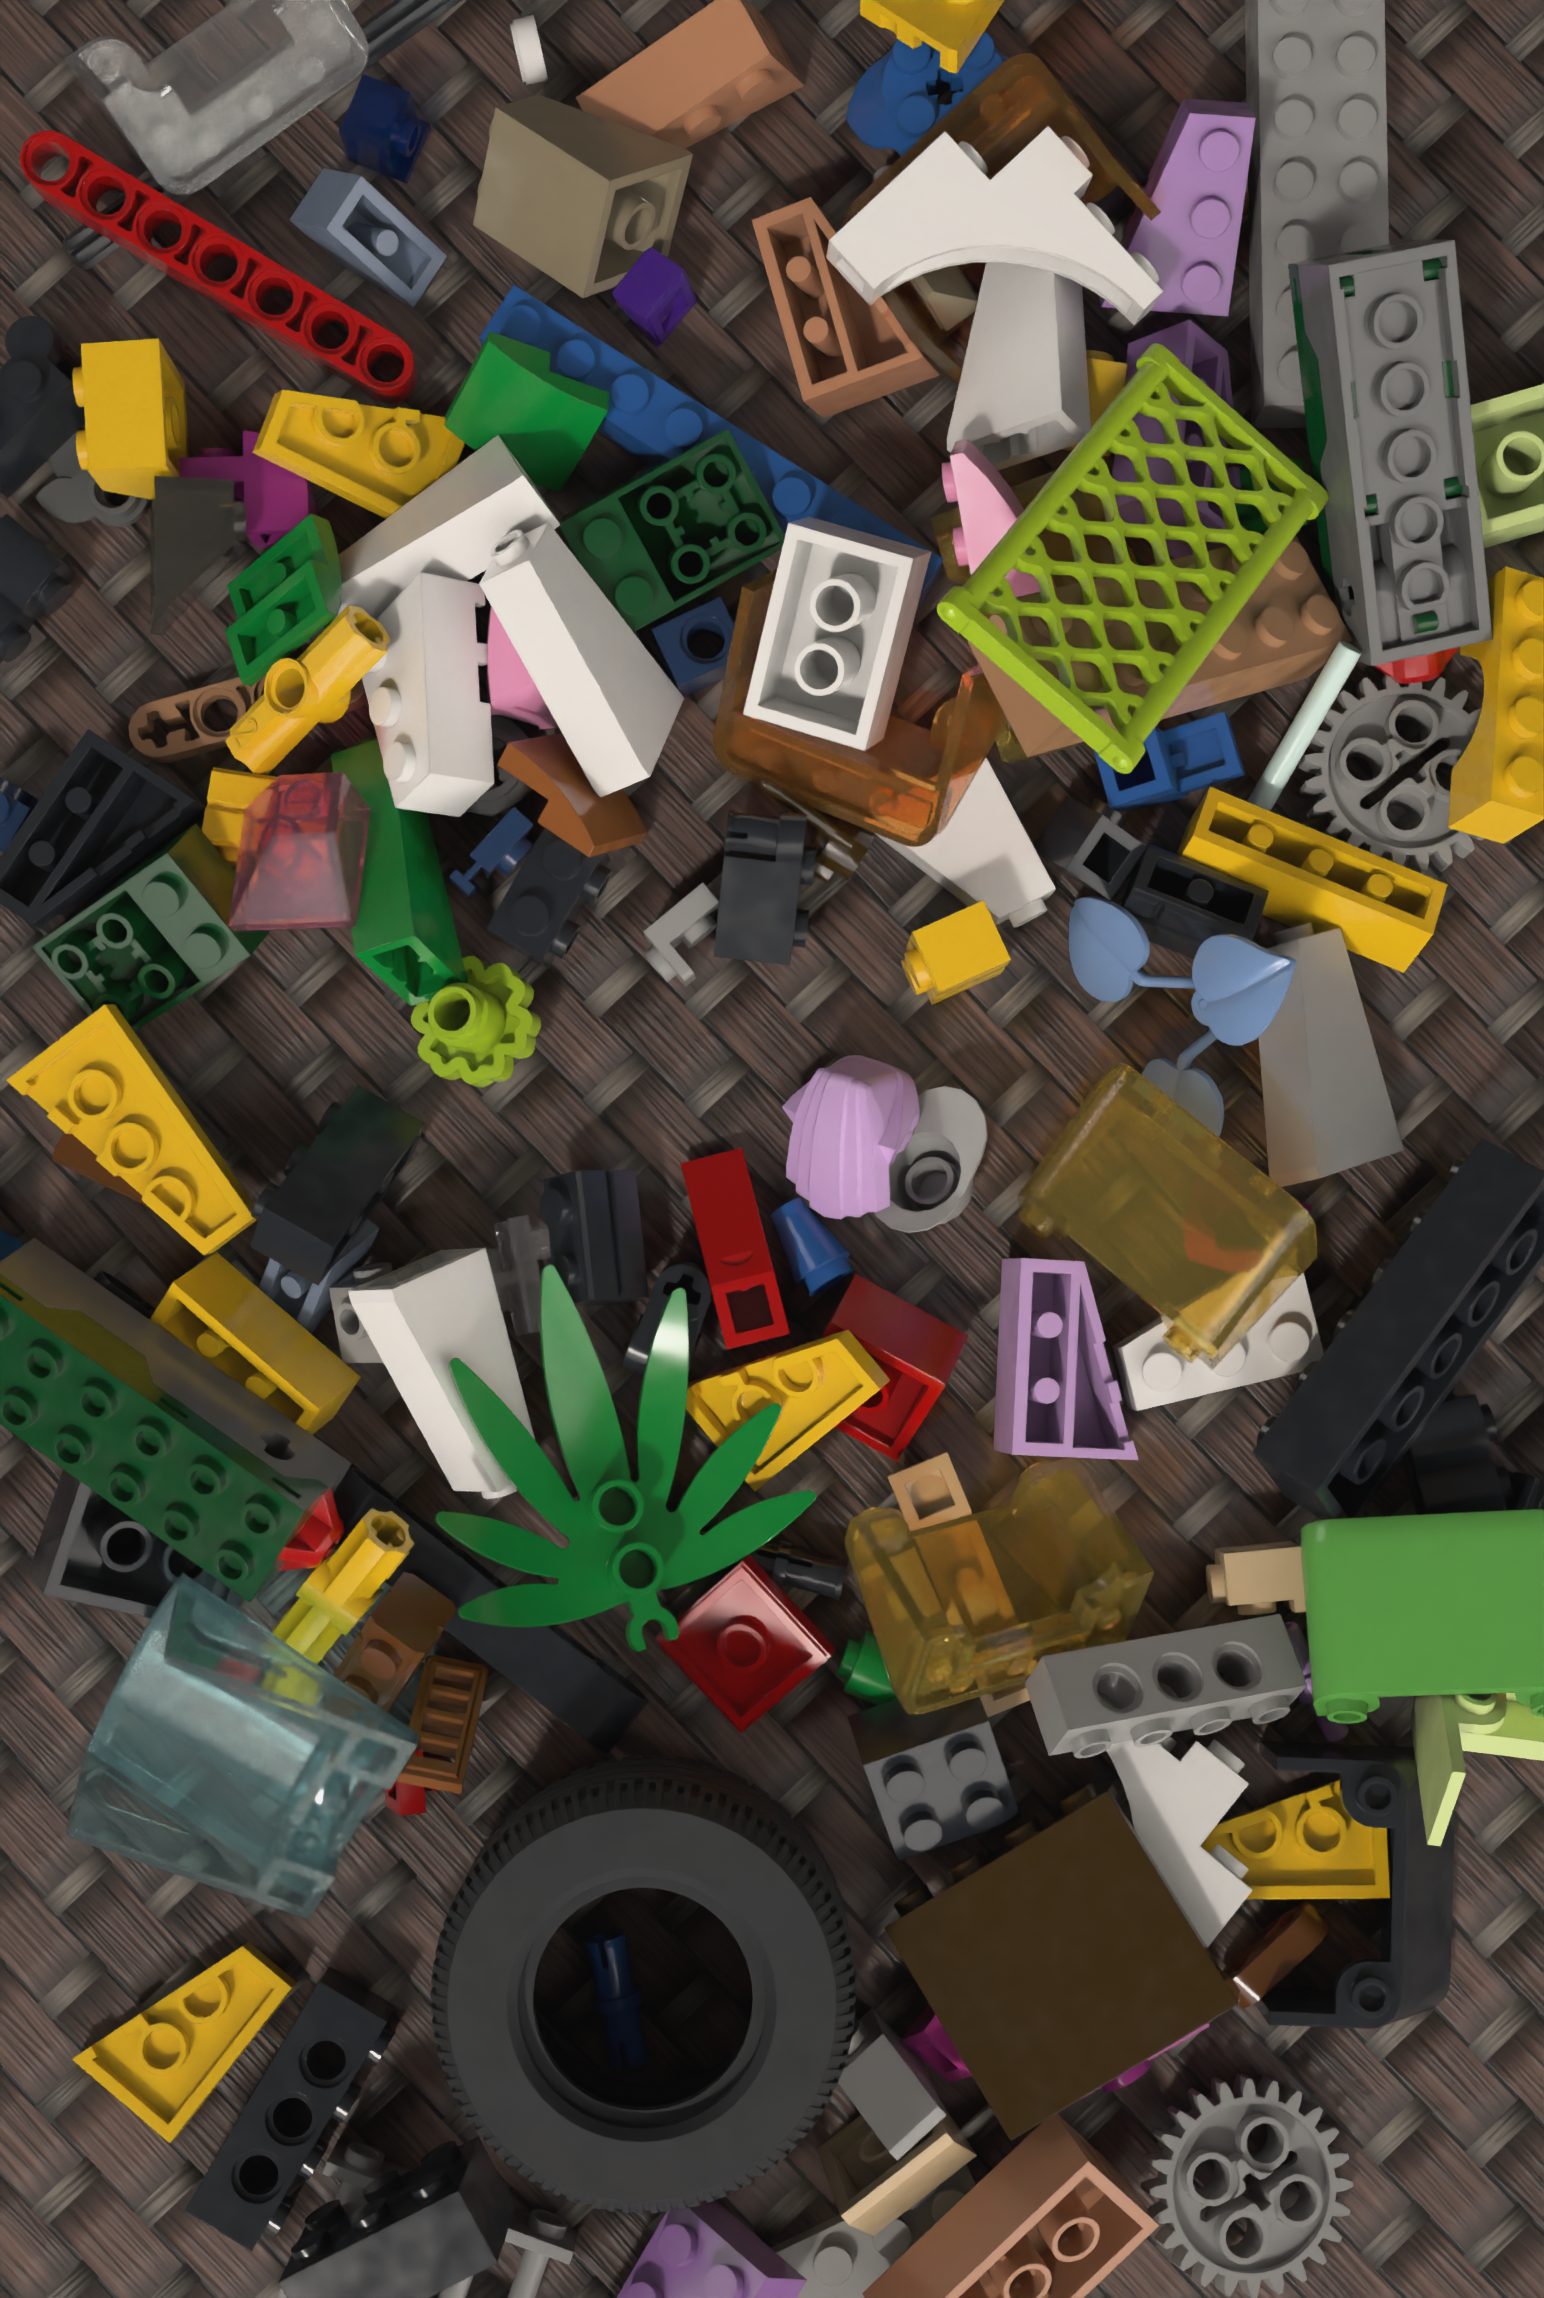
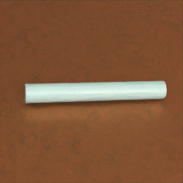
[1247,641,1362,811]

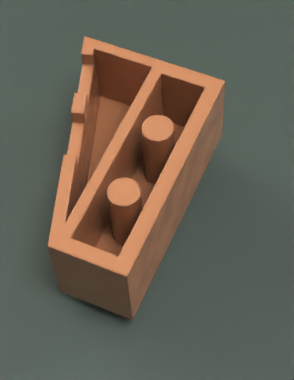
[576,0,804,149]
[752,197,940,418]

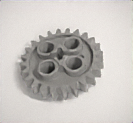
[1299,675,1485,874]
[1141,2073,1353,2298]

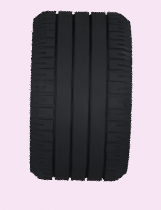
[431,1755,856,2214]

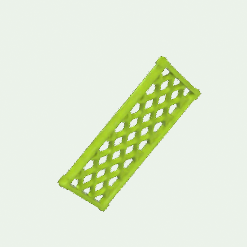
[937,343,1329,774]

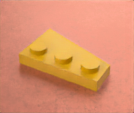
[252,390,465,519]
[1200,1779,1390,1900]

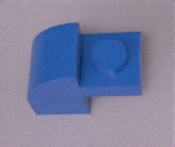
[1094,712,1245,811]

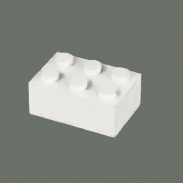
[743,517,931,751]

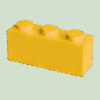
[150,1252,361,1435]

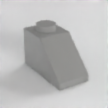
[838,2008,947,2161]

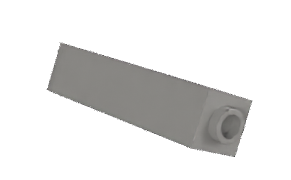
[1258,923,1404,1189]

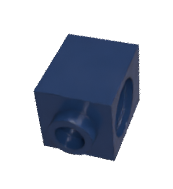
[651,596,754,698]

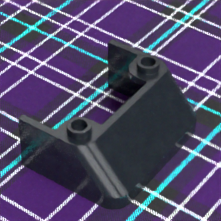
[1254,1741,1455,2029]

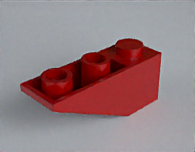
[680,1148,790,1350]

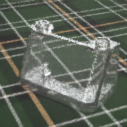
[64,0,369,195]

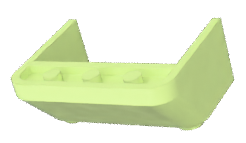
[1410,1693,1544,1846]

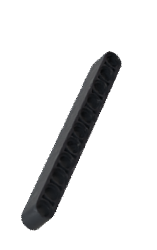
[93,1270,649,1753]

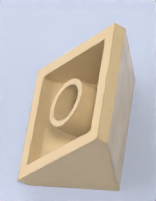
[817,2102,977,2236]

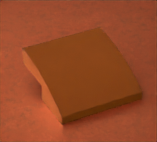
[497,733,647,857]

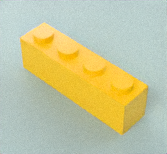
[1177,787,1448,973]

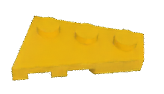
[686,1330,890,1492]
[72,1942,297,2143]

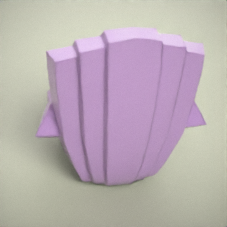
[782,1055,920,1219]

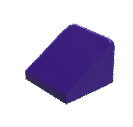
[612,248,697,347]

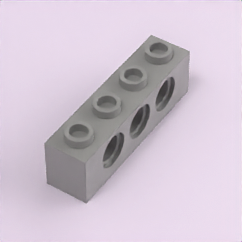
[1025,1614,1307,1758]

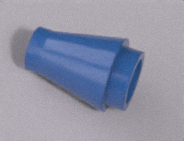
[769,1198,853,1297]

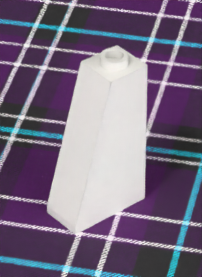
[947,262,1091,471]
[332,435,560,622]
[479,523,684,797]
[348,1248,535,1499]

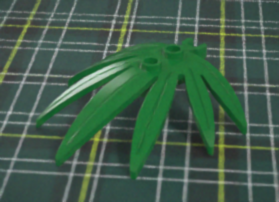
[435,1265,816,1652]

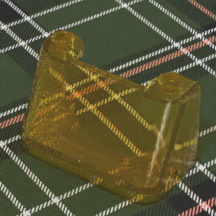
[1017,1061,1317,1370]
[845,1457,1155,1715]

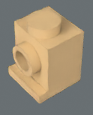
[1206,1541,1306,1615]

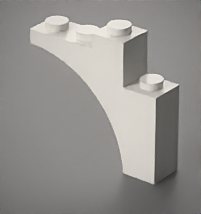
[826,126,1163,325]
[1098,1693,1252,1948]

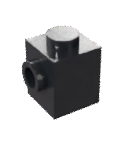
[1033,796,1147,901]

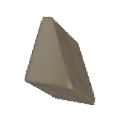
[908,265,979,332]

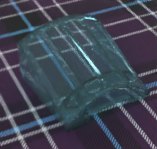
[66,1573,419,1919]

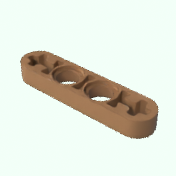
[129,675,367,763]

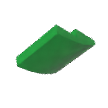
[444,331,609,493]
[225,514,342,686]

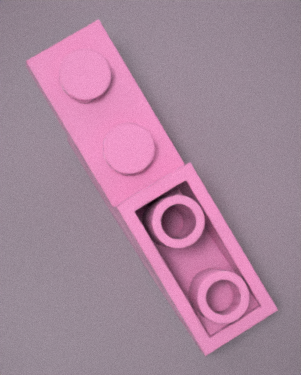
[942,440,1056,597]

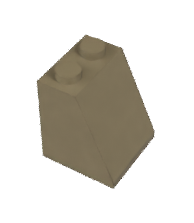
[473,95,693,298]

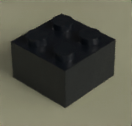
[847,1673,1021,1861]

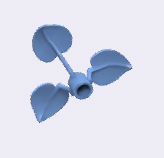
[1069,896,1297,1168]

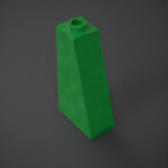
[331,738,468,1006]

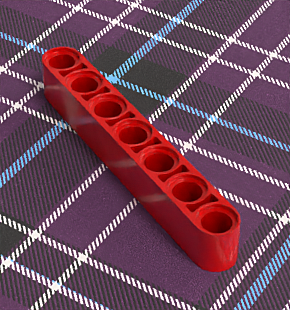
[20,130,418,403]

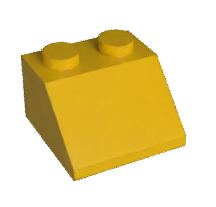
[73,338,192,505]

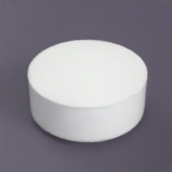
[510,15,548,85]

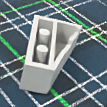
[1113,1239,1324,1411]

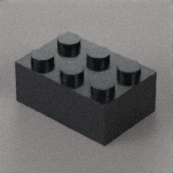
[278,2136,516,2298]

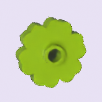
[411,956,541,1088]

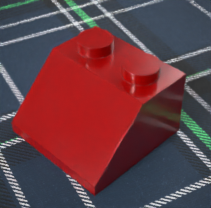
[819,1274,968,1461]

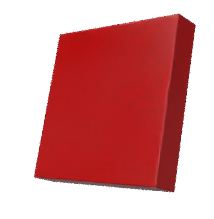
[654,1555,836,1733]

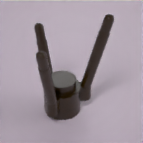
[758,745,874,883]

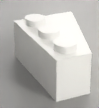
[362,572,494,817]

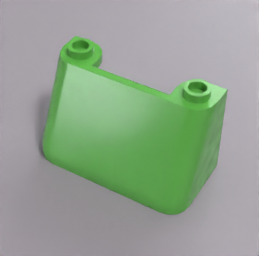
[1301,1509,1544,1724]

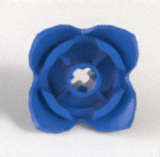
[846,32,1037,174]

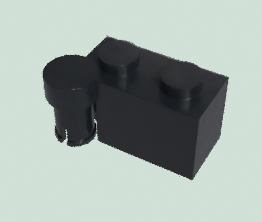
[0,316,85,499]
[713,810,817,966]

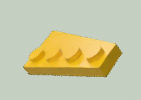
[6,1004,256,1255]

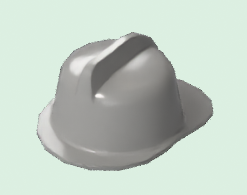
[874,1086,988,1233]

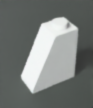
[868,753,1056,928]

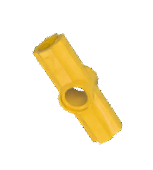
[225,605,391,774]
[267,1508,415,1675]

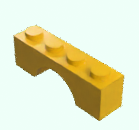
[1448,566,1544,844]

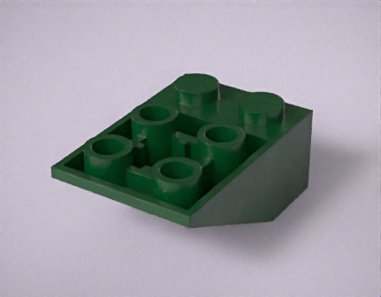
[557,428,785,632]
[32,823,276,1032]

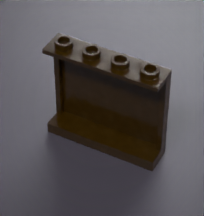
[884,1782,1241,2141]

